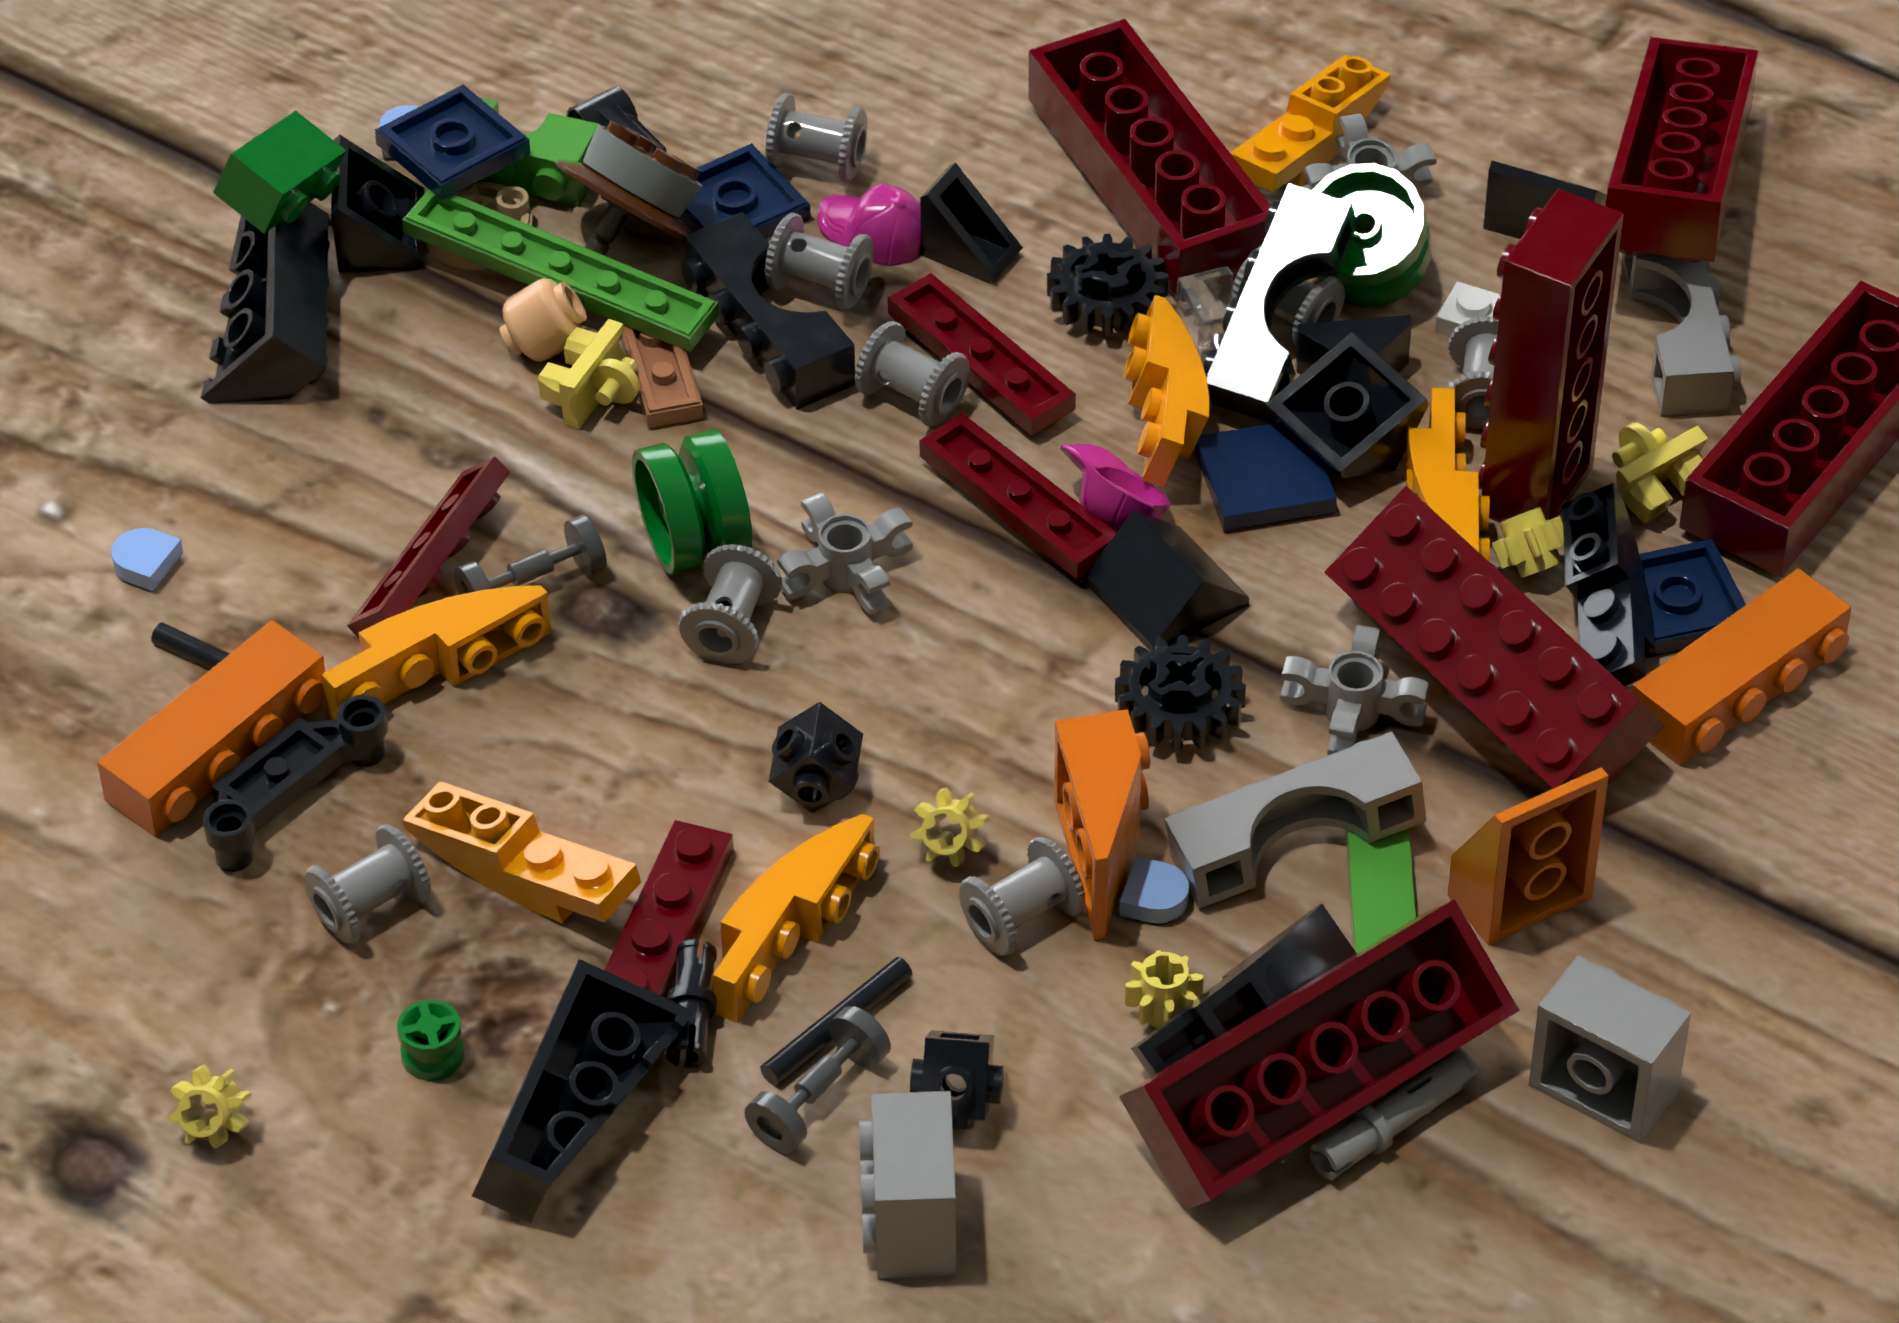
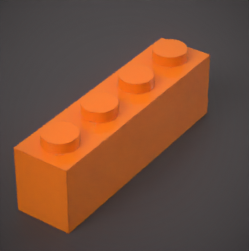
[1632,568,1852,766]
[97,620,325,838]

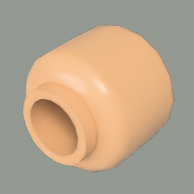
[499,279,587,362]

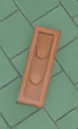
[620,324,704,429]

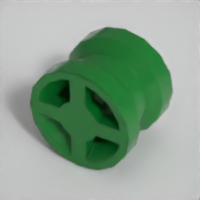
[397,999,464,1081]

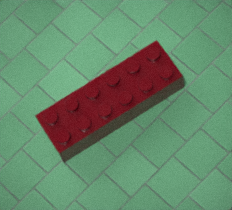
[1028,19,1271,299]
[1606,37,1759,263]
[1479,189,1624,523]
[1679,280,1899,577]
[1324,486,1665,789]
[1119,899,1520,1210]

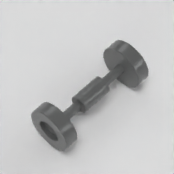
[454,515,607,595]
[744,1006,891,1154]

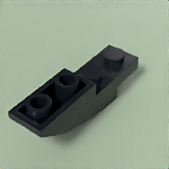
[1562,482,1656,686]
[1131,904,1357,1077]

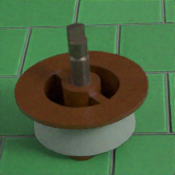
[555,120,703,256]

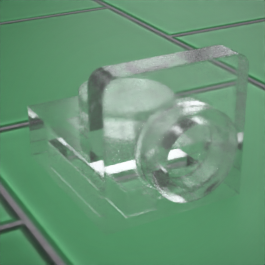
[1176,266,1234,363]

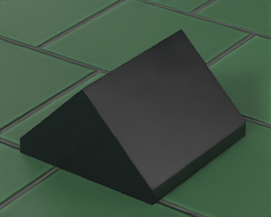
[331,134,424,273]
[1483,160,1607,239]
[1266,332,1429,478]
[1085,510,1249,652]

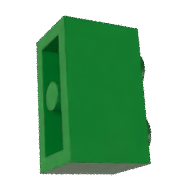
[213,110,346,234]

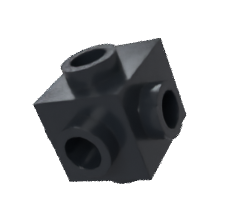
[768,702,863,813]
[910,1030,1004,1129]

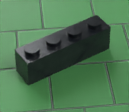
[201,202,330,404]
[472,959,695,1223]

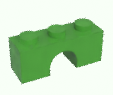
[446,90,600,207]

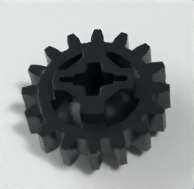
[1047,234,1168,337]
[1115,635,1246,751]

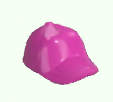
[817,184,921,266]
[1060,444,1170,532]

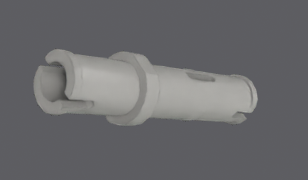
[1310,1048,1477,1180]

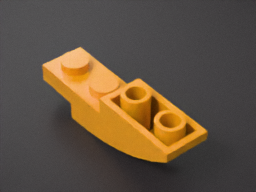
[1230,54,1391,193]
[1123,295,1209,487]
[1405,388,1490,561]
[321,585,551,720]
[402,781,641,923]
[713,814,880,1023]

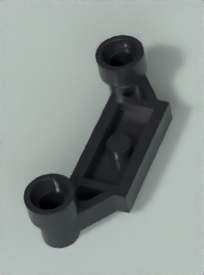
[203,695,388,872]

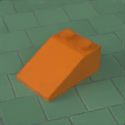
[1054,709,1150,941]
[1447,767,1609,945]

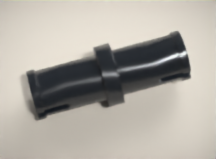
[665,939,717,1068]

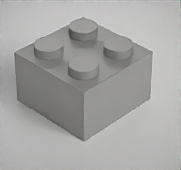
[1528,955,1691,1143]
[859,1091,957,1279]

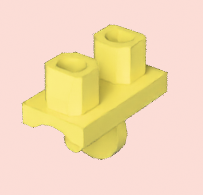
[538,319,641,429]
[1612,423,1708,524]

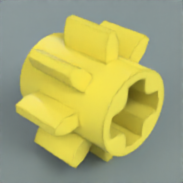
[1491,507,1564,578]
[910,787,991,867]
[1125,950,1204,1028]
[167,1065,252,1149]

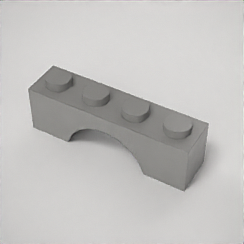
[1622,253,1741,416]
[1164,731,1427,909]

